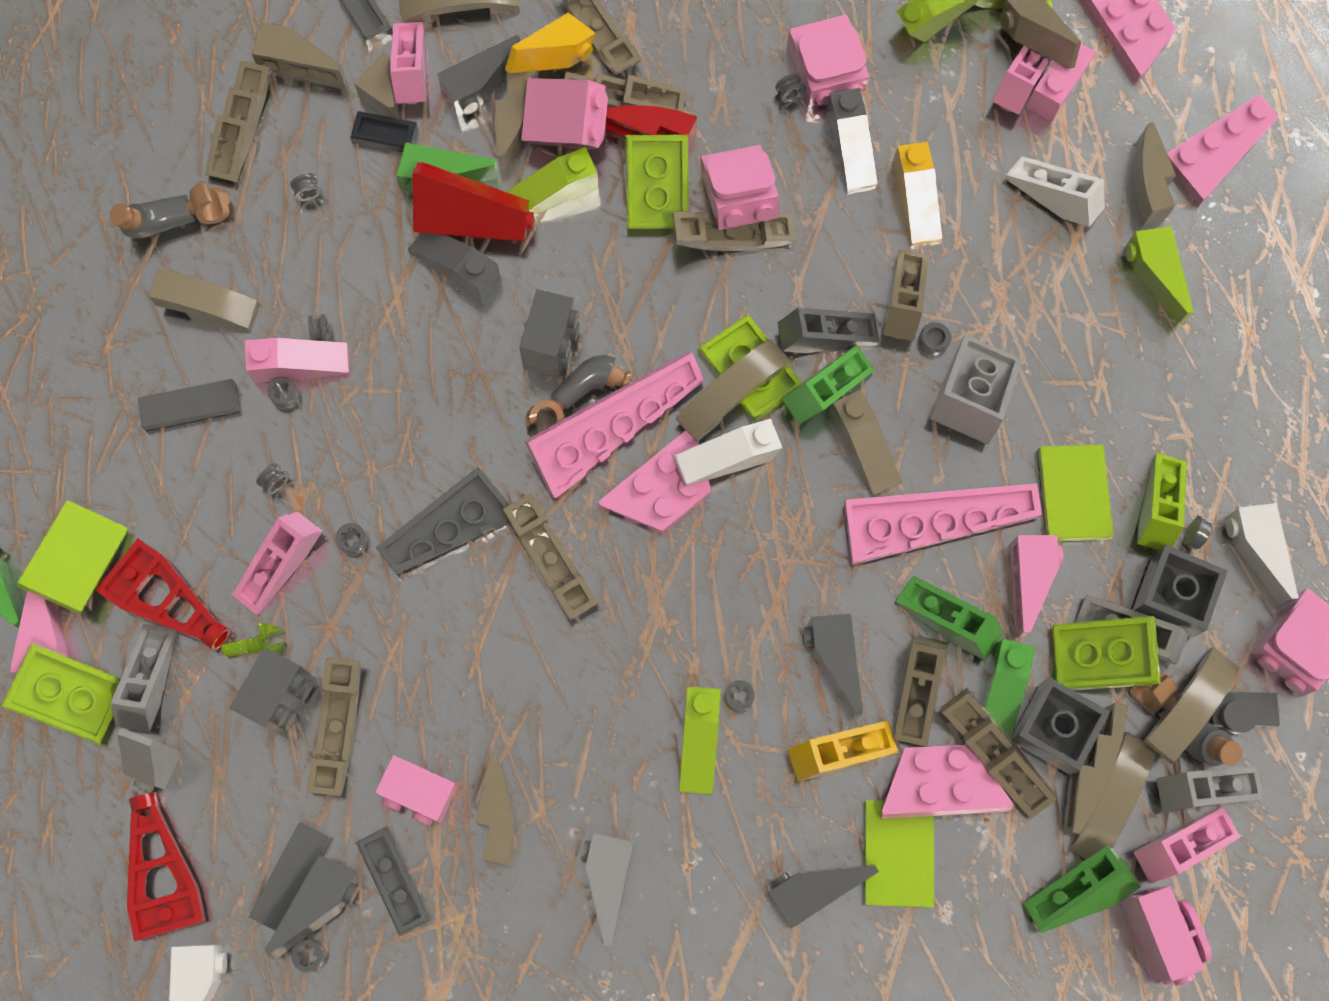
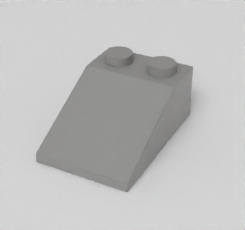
[929,334,1022,445]

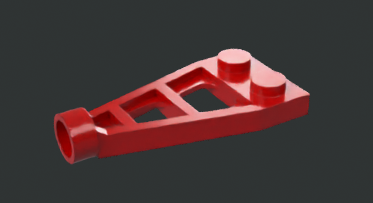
[96,538,230,651]
[127,792,206,942]

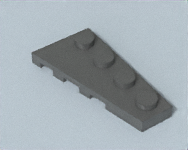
[376,467,510,574]

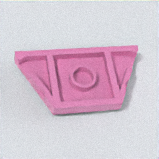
[1084,0,1176,81]
[598,430,711,534]
[880,744,1013,819]

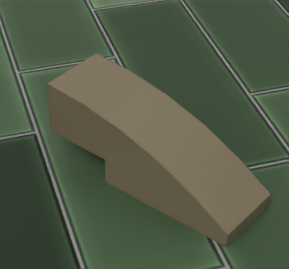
[495,72,532,170]
[1134,122,1176,225]
[149,268,258,331]
[475,755,515,867]

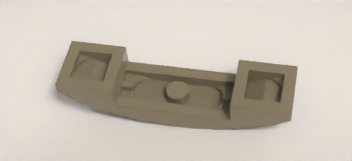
[399,0,520,23]
[562,0,642,75]
[672,212,796,251]
[676,339,792,442]
[503,493,599,621]
[1144,646,1240,764]
[306,657,361,796]
[1068,732,1156,860]

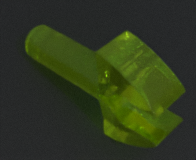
[222,623,288,657]

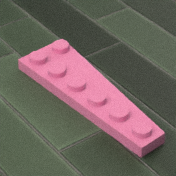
[524,352,704,498]
[844,483,1042,565]

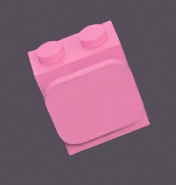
[787,14,869,106]
[521,78,608,149]
[701,144,779,230]
[1251,588,1329,695]
[1119,886,1212,986]

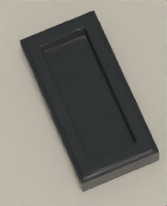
[350,111,418,153]

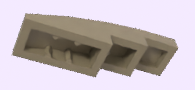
[205,60,273,183]
[564,72,687,112]
[941,688,1057,819]
[1064,703,1128,836]

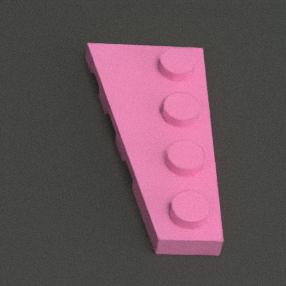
[1167,94,1279,205]

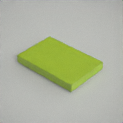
[626,135,689,230]
[698,314,802,424]
[1038,445,1114,542]
[17,500,129,615]
[1052,616,1161,690]
[0,643,120,745]
[864,800,934,908]

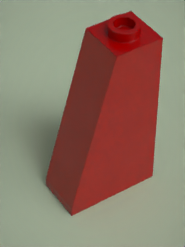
[412,162,534,241]

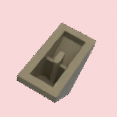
[355,53,398,119]

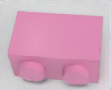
[375,755,458,826]

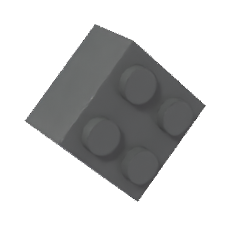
[519,289,580,378]
[1133,545,1228,637]
[229,647,314,735]
[1011,678,1110,775]

